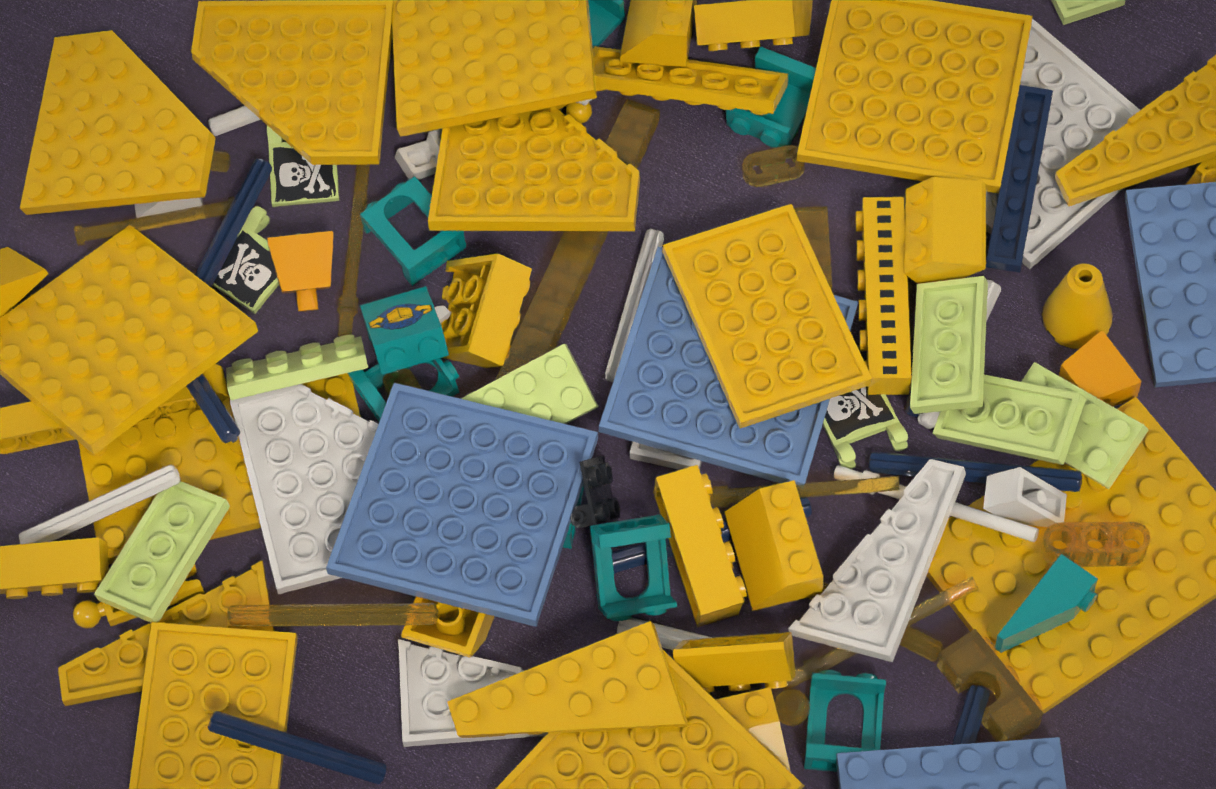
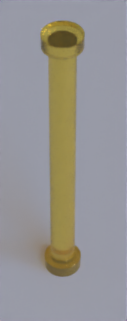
[74,196,235,246]

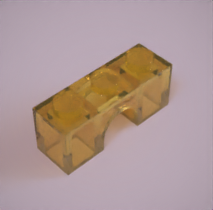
[937,629,1044,742]

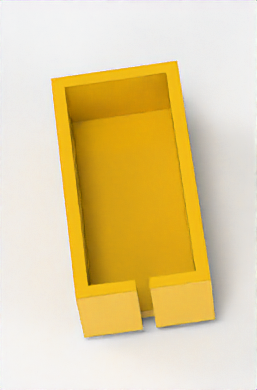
[653,465,747,628]

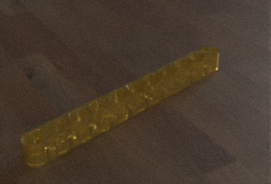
[495,99,660,380]

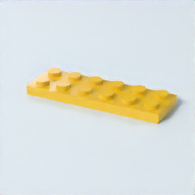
[593,46,788,115]

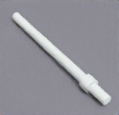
[834,465,1039,542]

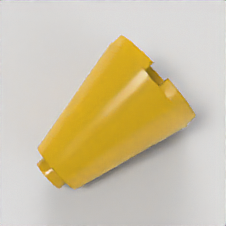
[1042,264,1113,349]

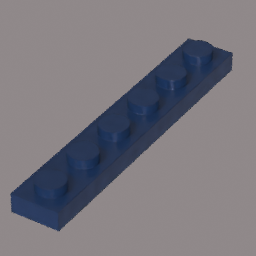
[986,85,1053,273]

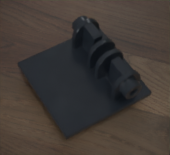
[570,455,621,528]

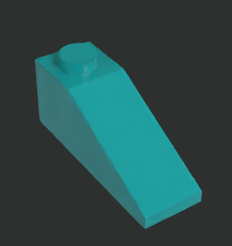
[995,554,1098,653]

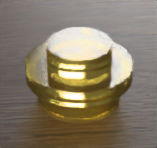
[774,689,810,726]

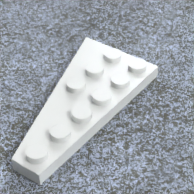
[788,459,966,662]
[398,639,549,747]

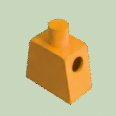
[267,231,333,312]
[1059,331,1142,407]

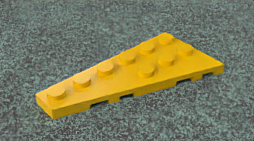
[1055,55,1216,207]
[58,561,275,706]
[447,621,689,738]

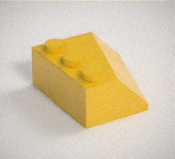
[694,0,813,51]
[441,253,532,368]

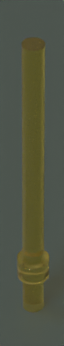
[337,164,370,337]
[710,476,900,507]
[783,576,979,692]

